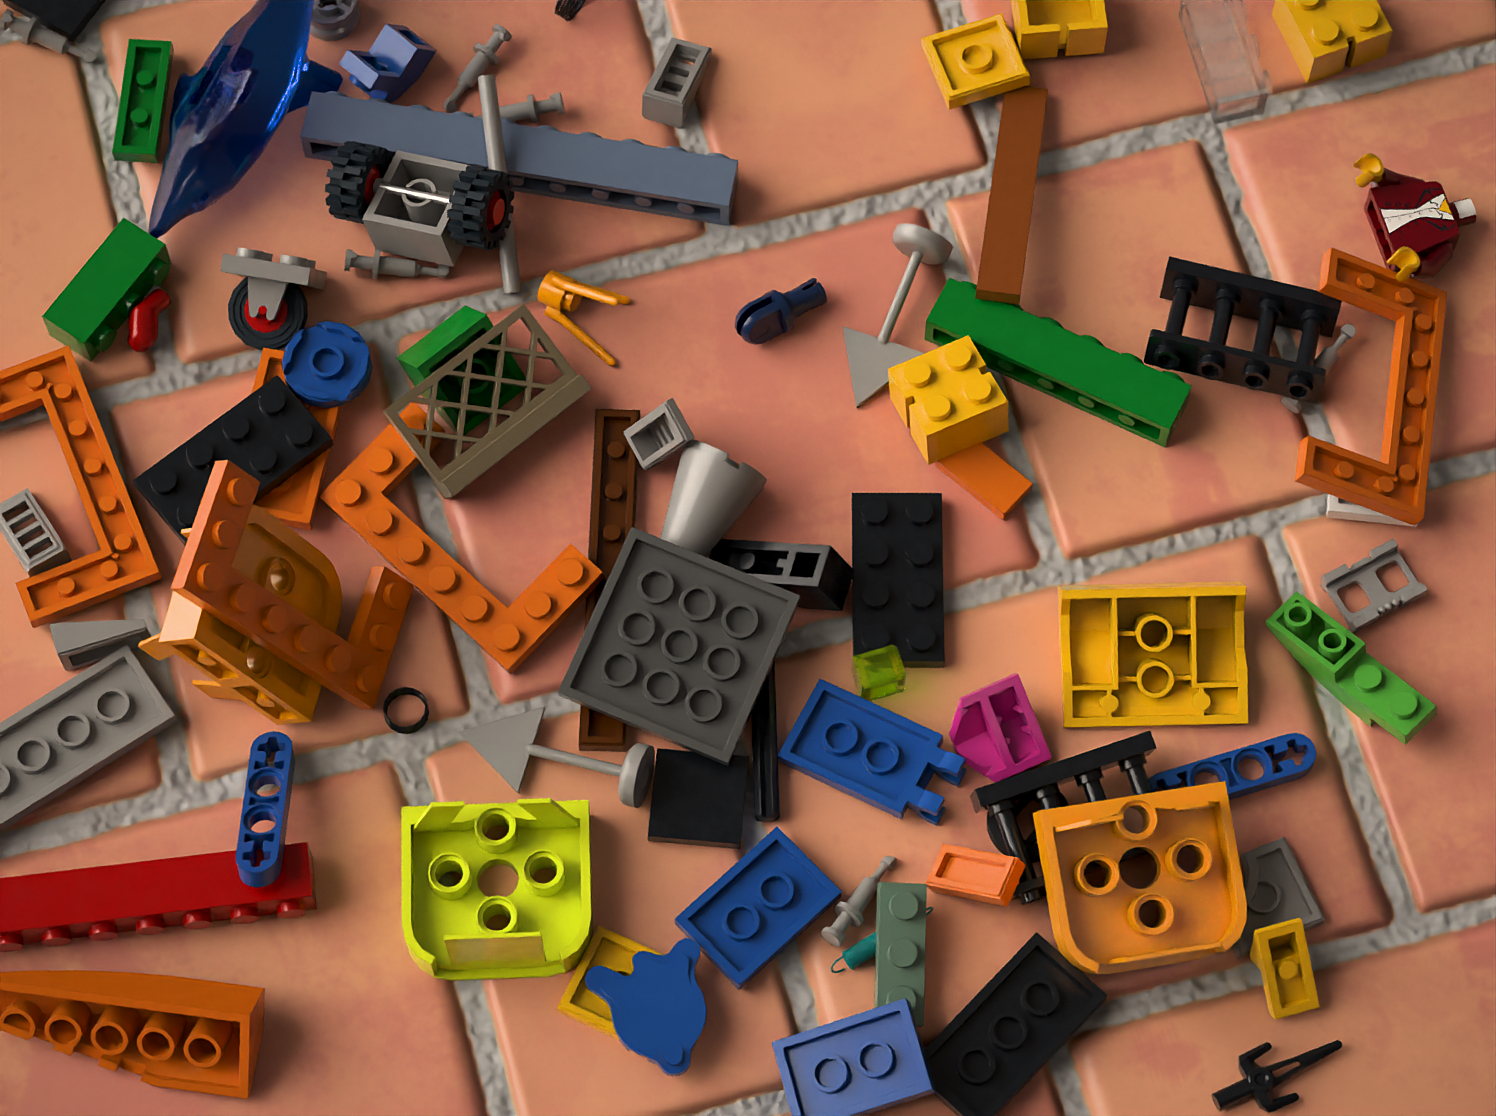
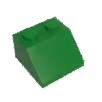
[397,305,526,436]

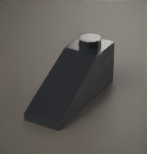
[709,539,855,611]

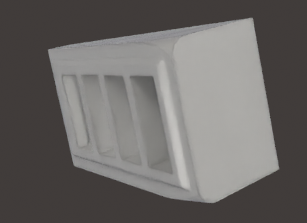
[642,37,712,128]
[623,398,695,471]
[0,488,72,577]
[49,619,151,671]

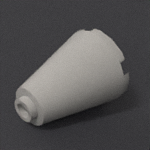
[660,440,767,557]

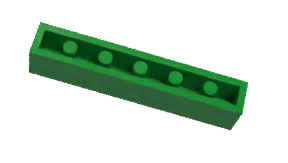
[924,278,1192,447]

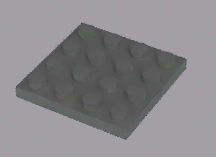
[558,527,801,766]

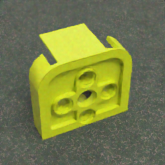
[401,798,593,981]

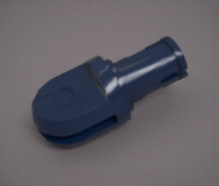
[735,278,827,345]

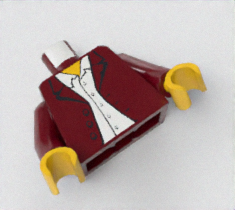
[1353,153,1476,282]

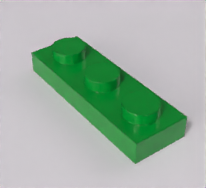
[112,39,174,163]

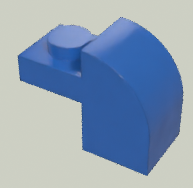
[339,24,436,103]

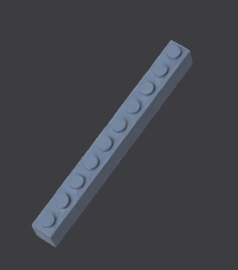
[300,91,738,226]

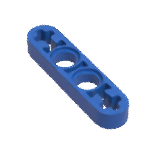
[236,731,295,887]
[1149,733,1316,800]

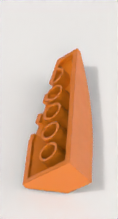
[0,970,265,1099]

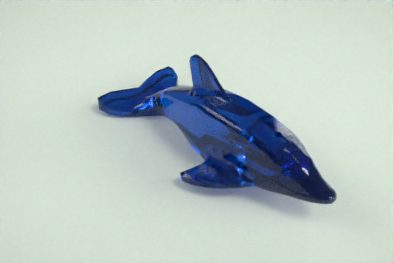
[148,0,343,238]

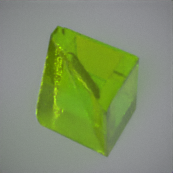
[851,645,906,701]

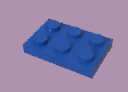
[674,827,842,990]
[772,998,936,1116]

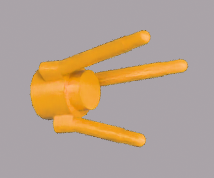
[537,270,631,366]

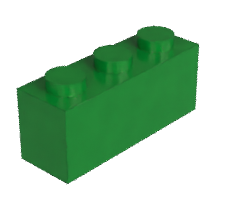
[42,218,172,362]

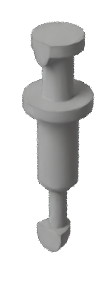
[0,9,96,63]
[443,24,512,113]
[469,92,565,124]
[344,249,450,279]
[1281,324,1356,414]
[821,856,897,947]

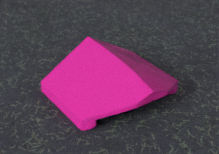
[949,673,1052,782]

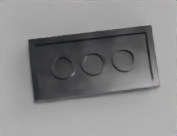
[133,375,334,546]
[851,493,945,668]
[924,932,1107,1116]

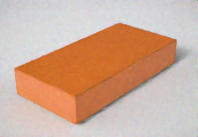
[935,442,1033,520]
[925,844,1026,907]

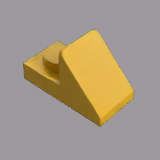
[1250,918,1320,1020]

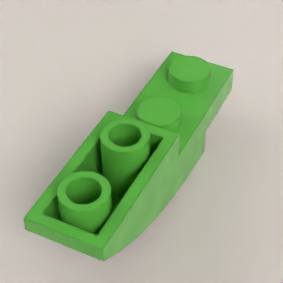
[1266,591,1437,745]

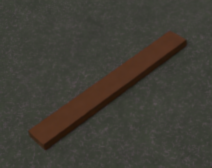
[579,409,641,752]

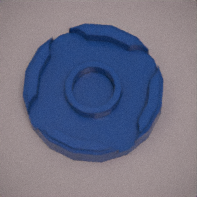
[282,321,373,408]

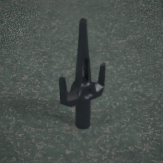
[1211,1040,1342,1113]

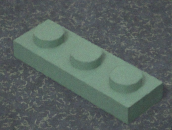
[874,882,927,1027]

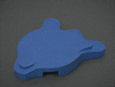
[585,938,707,1076]

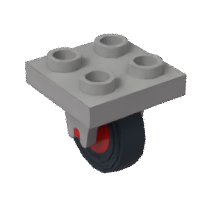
[220,247,327,350]

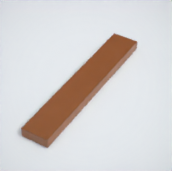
[975,86,1048,304]

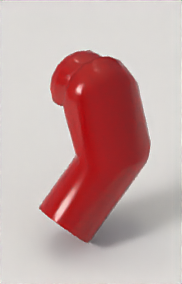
[127,289,171,352]

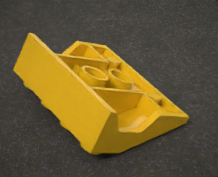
[1058,581,1248,727]

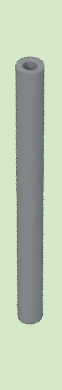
[478,75,521,295]

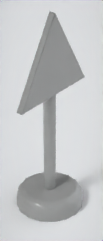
[842,223,953,408]
[458,706,655,808]

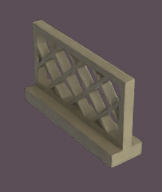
[382,304,592,499]

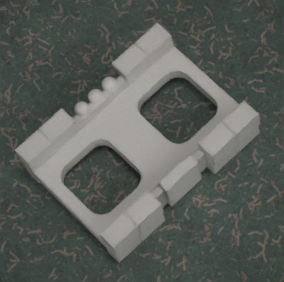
[1320,538,1428,634]

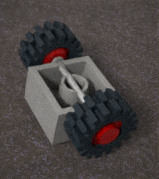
[325,141,515,267]

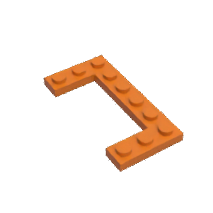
[1295,247,1447,526]
[0,345,162,628]
[319,403,605,675]
[171,460,414,710]

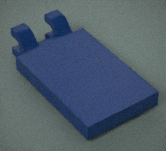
[778,679,966,826]

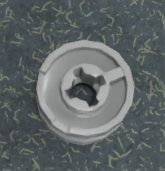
[298,0,360,41]

